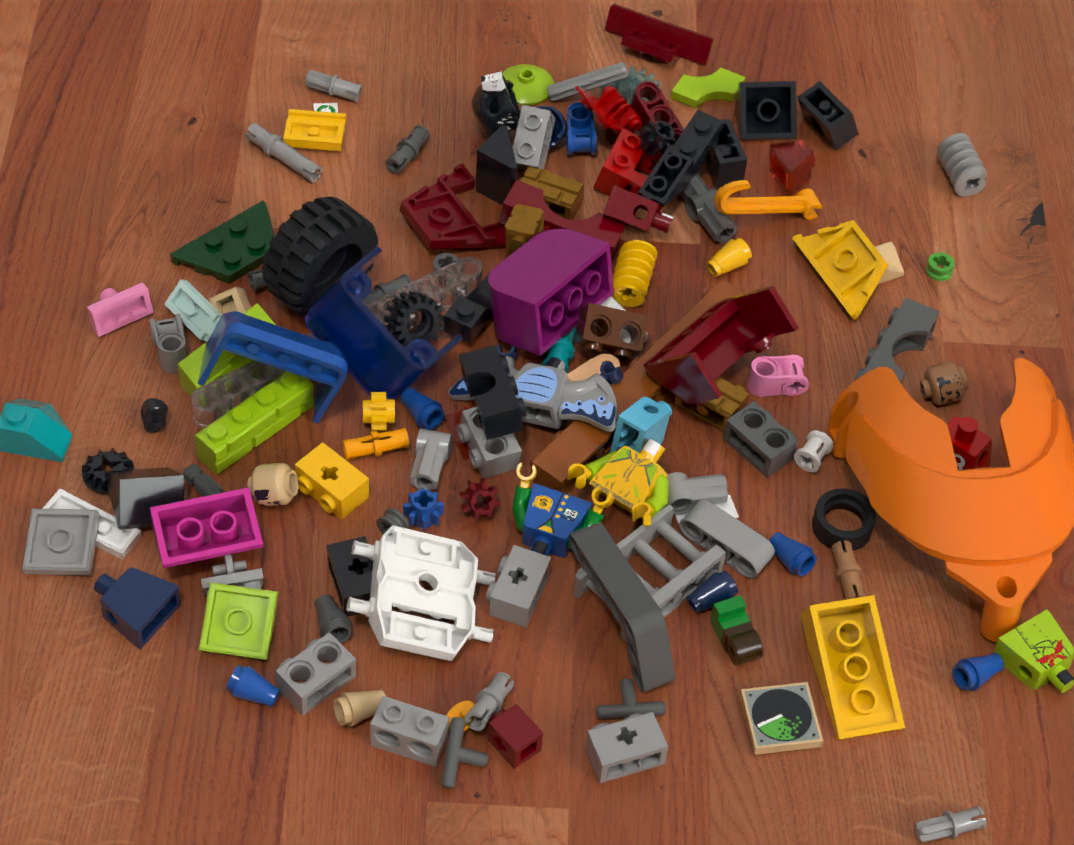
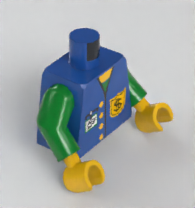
[512,462,614,558]

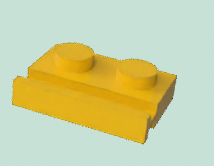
[283,109,346,151]

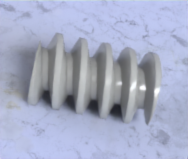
[937,133,987,197]

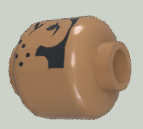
[920,361,969,406]

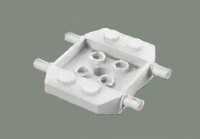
[346,525,496,661]

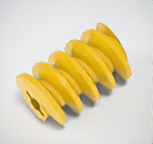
[612,240,658,307]

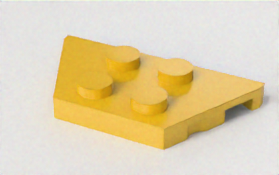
[792,220,888,321]

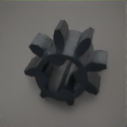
[638,120,676,156]

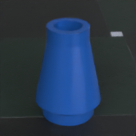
[401,388,445,430]
[769,532,817,576]
[952,652,1004,691]
[226,665,281,708]

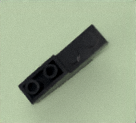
[638,110,723,207]

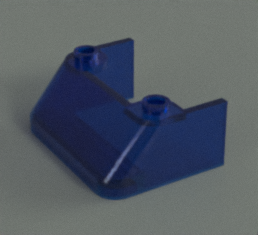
[305,246,463,401]

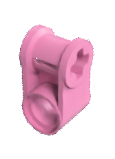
[746,354,809,397]

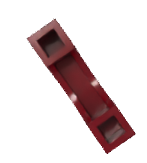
[499,179,626,260]

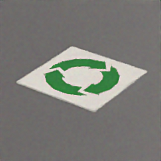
[313,103,338,113]

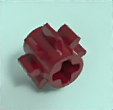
[459,477,501,520]

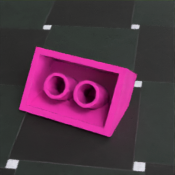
[150,487,264,568]

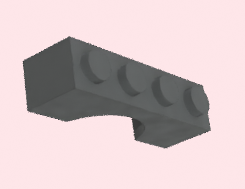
[854,298,940,384]

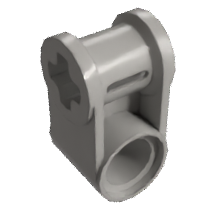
[149,314,187,373]

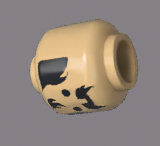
[247,463,299,506]

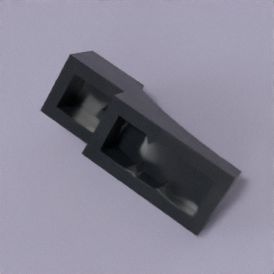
[444,273,493,344]

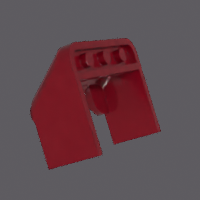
[643,286,799,406]

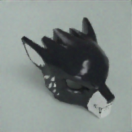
[472,71,521,139]

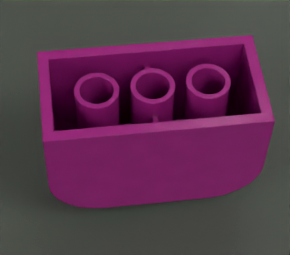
[488,229,614,356]

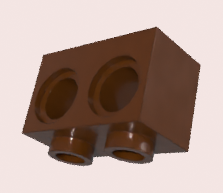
[575,303,648,359]

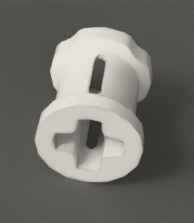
[794,430,833,472]

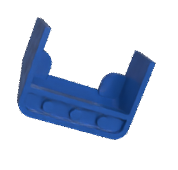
[197,311,348,423]

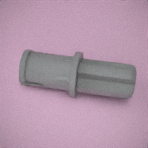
[305,70,363,102]
[914,806,986,843]

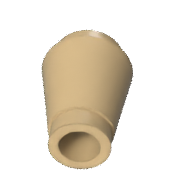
[333,689,386,727]

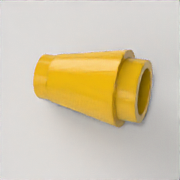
[706,238,752,277]

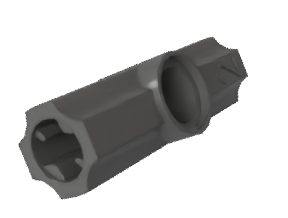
[680,173,737,244]

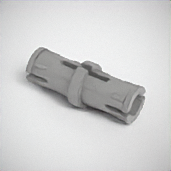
[465,672,514,731]

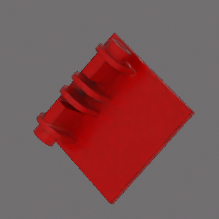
[575,86,642,136]

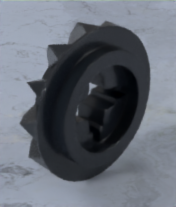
[82,448,134,494]

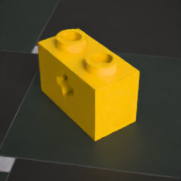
[295,442,369,520]

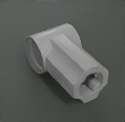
[410,428,453,491]
[666,472,728,515]

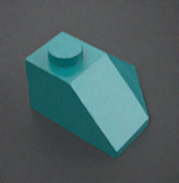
[0,398,73,463]

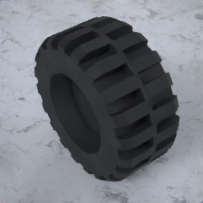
[262,197,378,318]

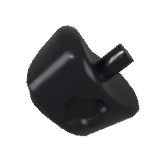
[141,398,168,433]

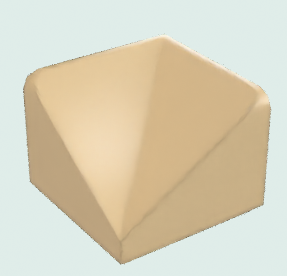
[875,242,904,284]
[209,287,251,315]

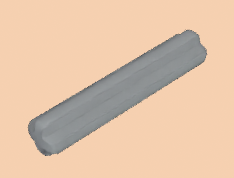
[547,62,629,102]

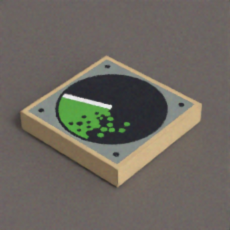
[740,682,823,755]

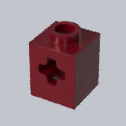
[488,704,543,769]

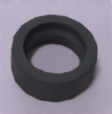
[812,488,876,551]

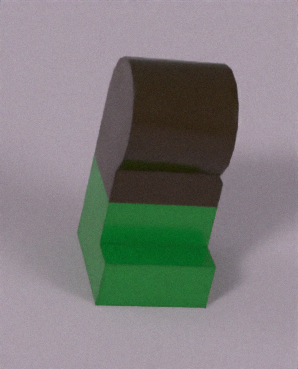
[710,595,763,665]

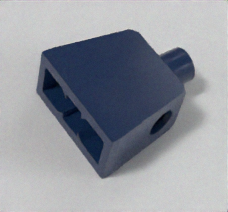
[94,568,181,650]

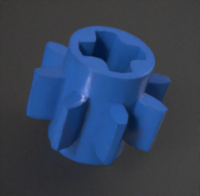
[403,488,444,530]

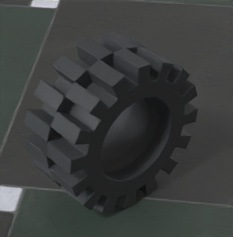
[384,291,444,351]

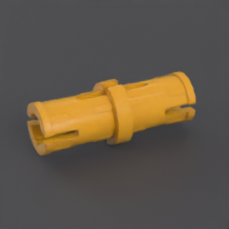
[342,427,409,460]

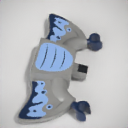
[449,345,624,432]

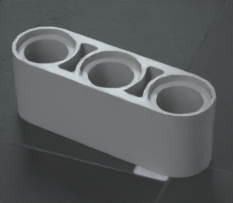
[679,500,775,578]

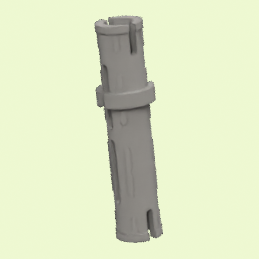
[245,123,323,183]

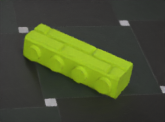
[194,371,314,475]

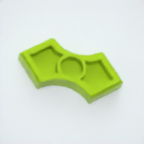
[671,67,746,108]

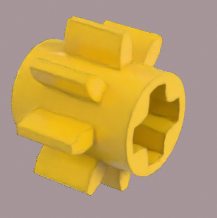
[363,392,395,431]

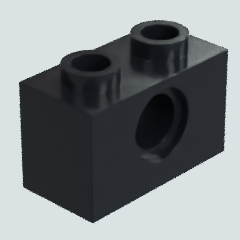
[797,81,859,150]

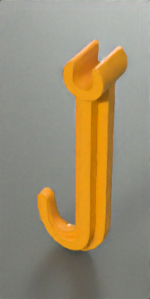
[714,180,823,220]

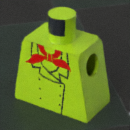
[994,609,1074,693]

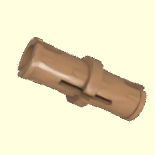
[831,541,866,600]

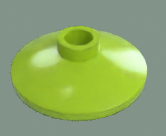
[503,64,554,106]

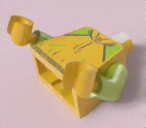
[567,439,669,527]

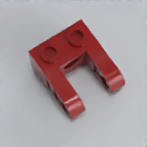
[593,128,663,211]

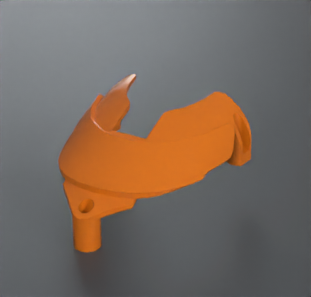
[827,357,1074,642]

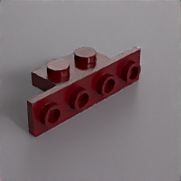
[604,4,714,65]

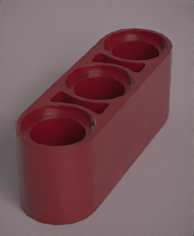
[630,81,684,145]

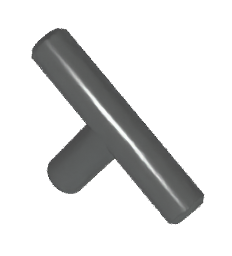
[596,678,666,719]
[441,717,488,789]

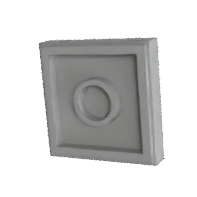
[22,508,100,575]

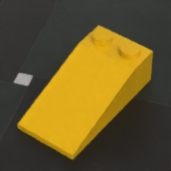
[800,595,905,740]

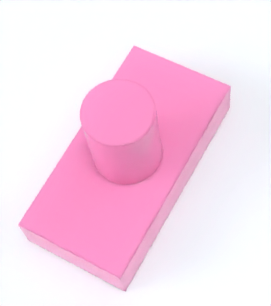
[87,283,154,337]

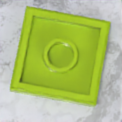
[199,582,279,660]

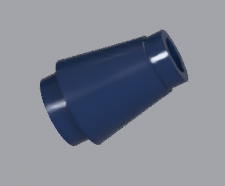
[687,570,738,614]

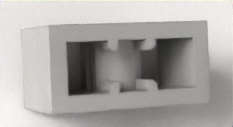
[486,545,551,628]
[585,712,668,783]

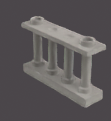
[573,504,726,642]

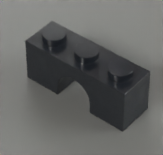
[459,345,527,441]

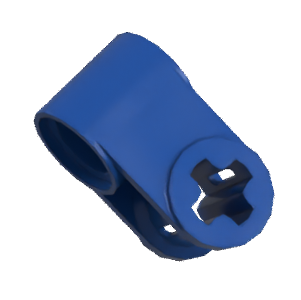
[566,102,597,156]

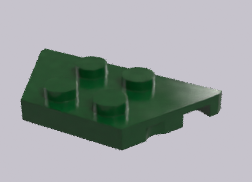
[170,201,274,284]

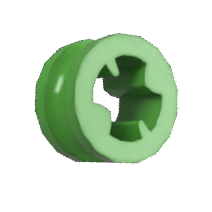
[926,252,955,281]

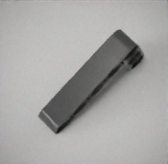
[568,522,675,693]

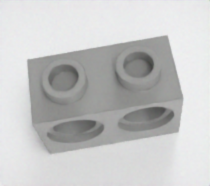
[513,105,556,171]
[457,407,522,478]
[275,632,356,716]
[370,696,449,767]

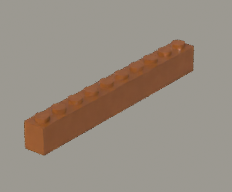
[530,279,745,494]

